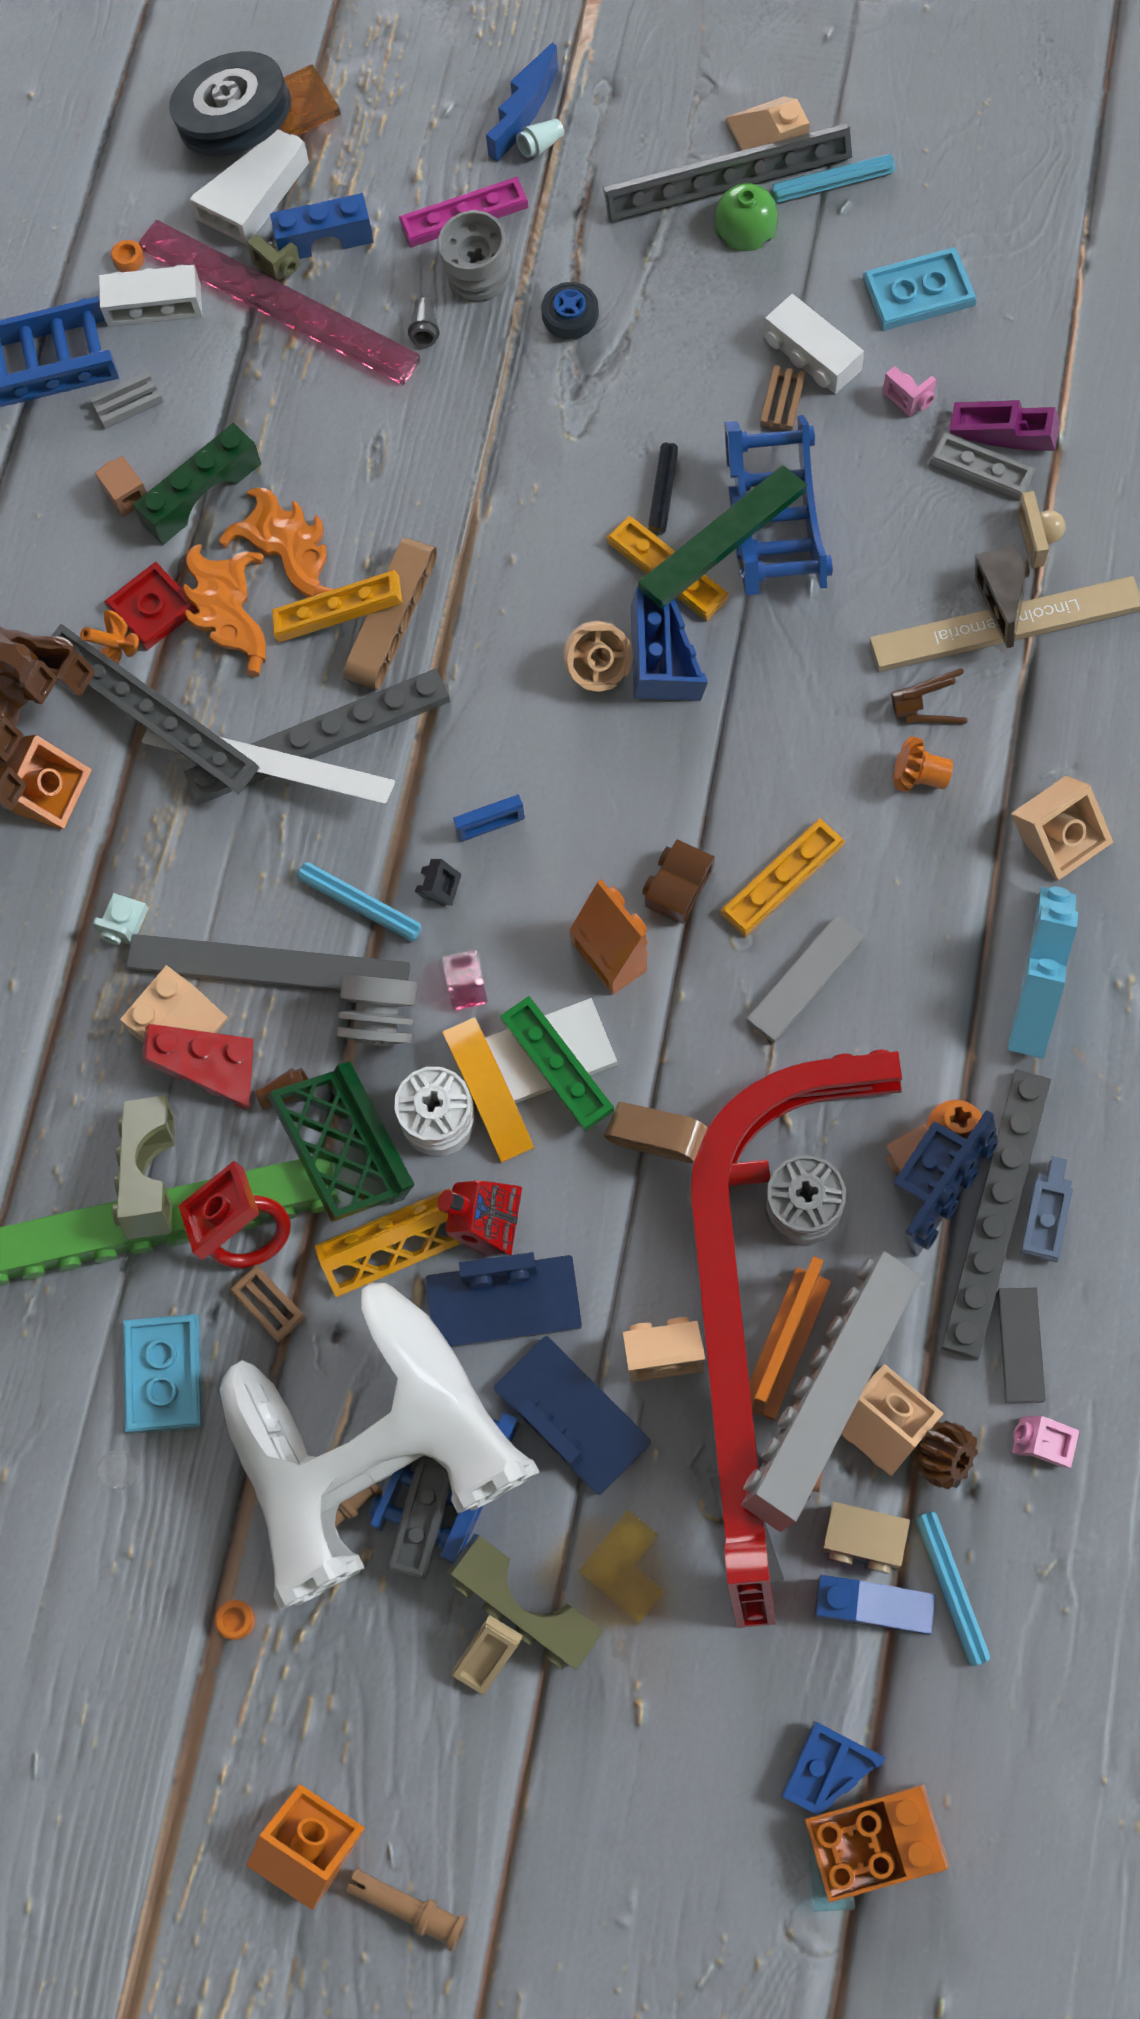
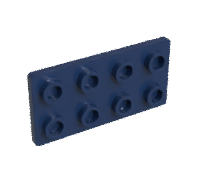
[893,1110,998,1256]
[426,1252,582,1347]
[494,1336,651,1495]

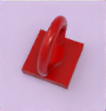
[178,1161,291,1268]

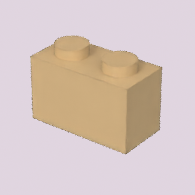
[821,1502,910,1574]

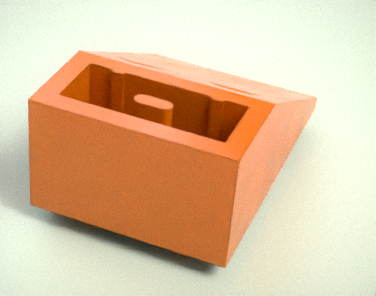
[570,879,648,995]
[805,1784,950,1903]

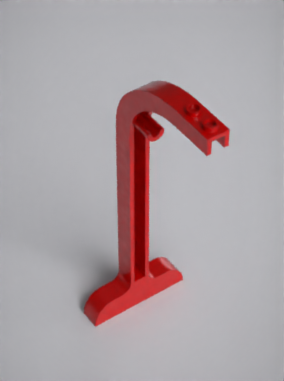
[691,1049,902,1628]

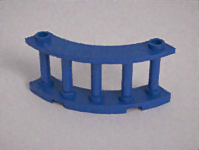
[724,415,833,595]

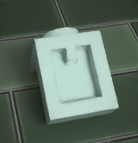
[93,893,149,945]

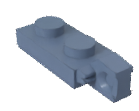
[1020,1156,1073,1263]

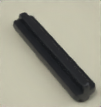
[648,442,678,534]

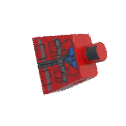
[438,1180,522,1257]

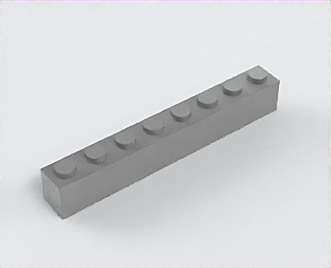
[741,1251,921,1532]

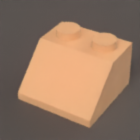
[1011,775,1113,881]
[120,965,228,1043]
[623,1317,705,1383]
[841,1364,944,1476]

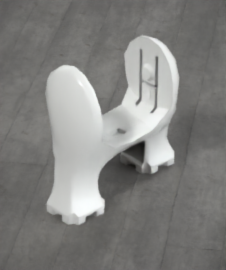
[220,1283,540,1610]

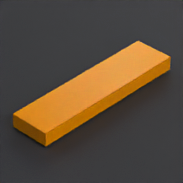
[607,515,729,622]
[272,570,402,643]
[720,818,845,938]

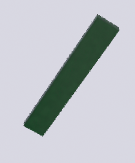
[638,465,807,609]

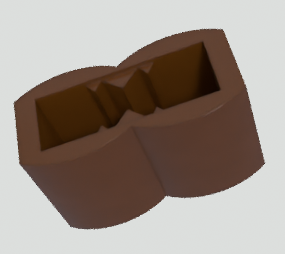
[642,839,715,924]

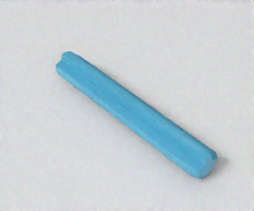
[772,154,895,203]
[297,862,422,941]
[916,1512,990,1666]

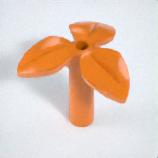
[80,610,139,664]

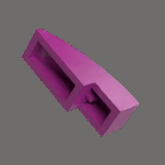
[949,400,1060,451]

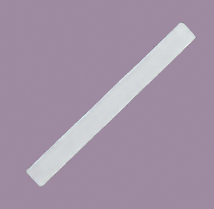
[142,729,395,803]

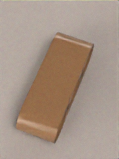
[604,1102,708,1163]

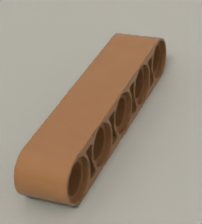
[344,537,437,690]

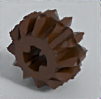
[916,1420,978,1490]

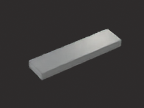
[747,915,865,1044]

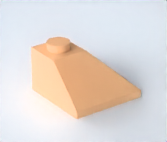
[726,97,810,151]

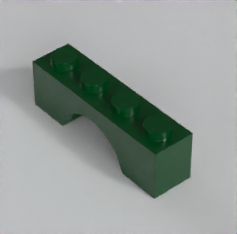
[133,422,261,545]

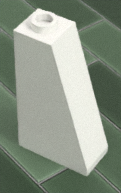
[190,129,309,245]

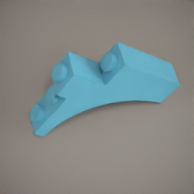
[1008,886,1078,1059]

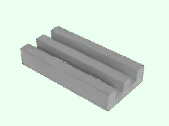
[90,371,164,429]

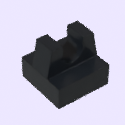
[415,859,461,906]

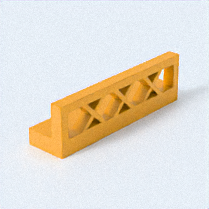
[315,1188,461,1298]

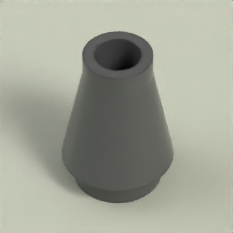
[408,298,440,348]

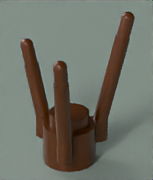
[891,668,968,724]

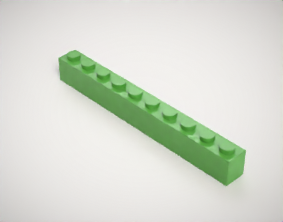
[0,1156,341,1286]

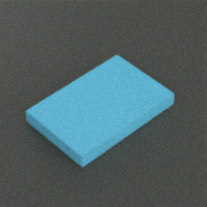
[863,247,977,331]
[123,1314,202,1434]

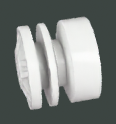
[394,1067,476,1156]

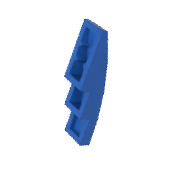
[486,42,558,162]

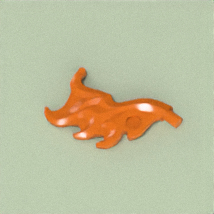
[219,487,333,598]
[184,544,266,677]

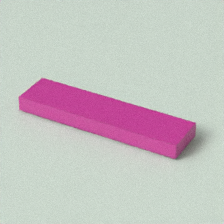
[399,177,529,248]

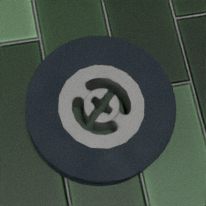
[169,51,291,156]

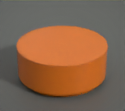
[111,240,144,272]
[215,1600,256,1640]

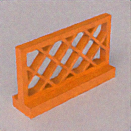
[749,1256,831,1421]

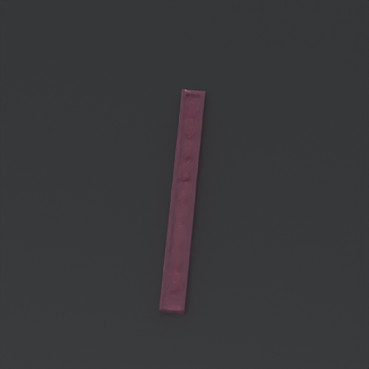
[138,219,421,386]

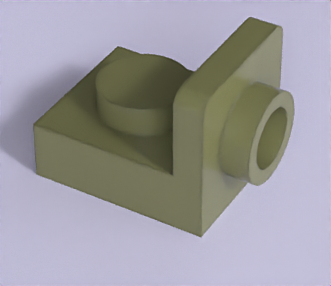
[247,234,300,284]

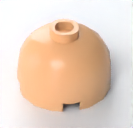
[563,621,634,692]

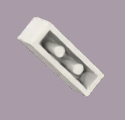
[99,265,202,327]
[764,294,864,394]

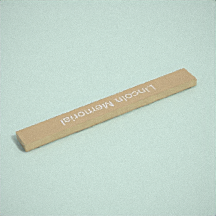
[869,576,1140,672]

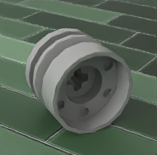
[438,210,513,301]
[337,974,418,1046]
[765,1155,846,1245]

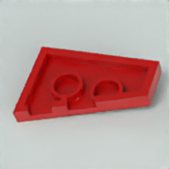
[142,1024,254,1111]

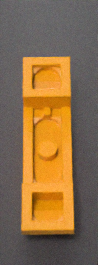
[442,1017,534,1163]

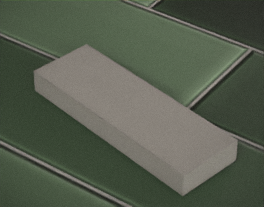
[929,432,1036,500]

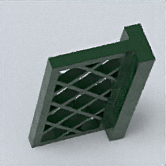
[268,1061,415,1222]

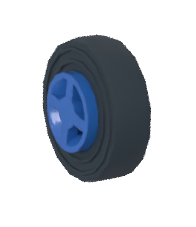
[541,282,599,339]

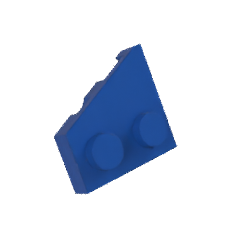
[780,1721,885,1815]

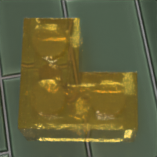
[579,1510,665,1625]

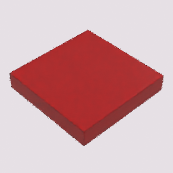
[104,561,198,651]

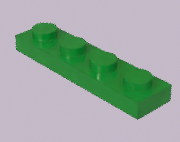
[500,996,614,1132]

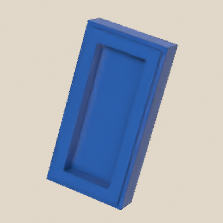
[453,794,525,842]

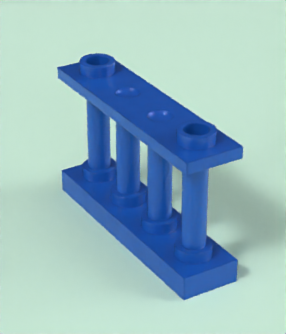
[0,296,119,408]
[368,1412,520,1563]

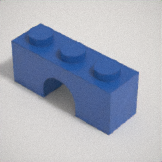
[270,193,374,259]

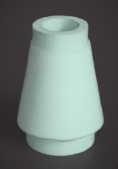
[516,118,564,158]

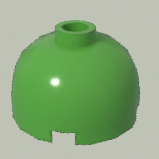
[715,183,778,251]

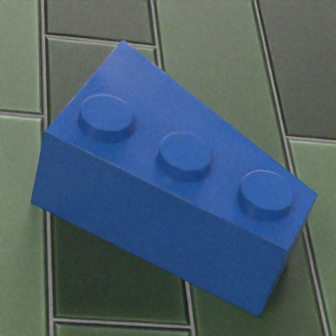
[630,587,708,701]

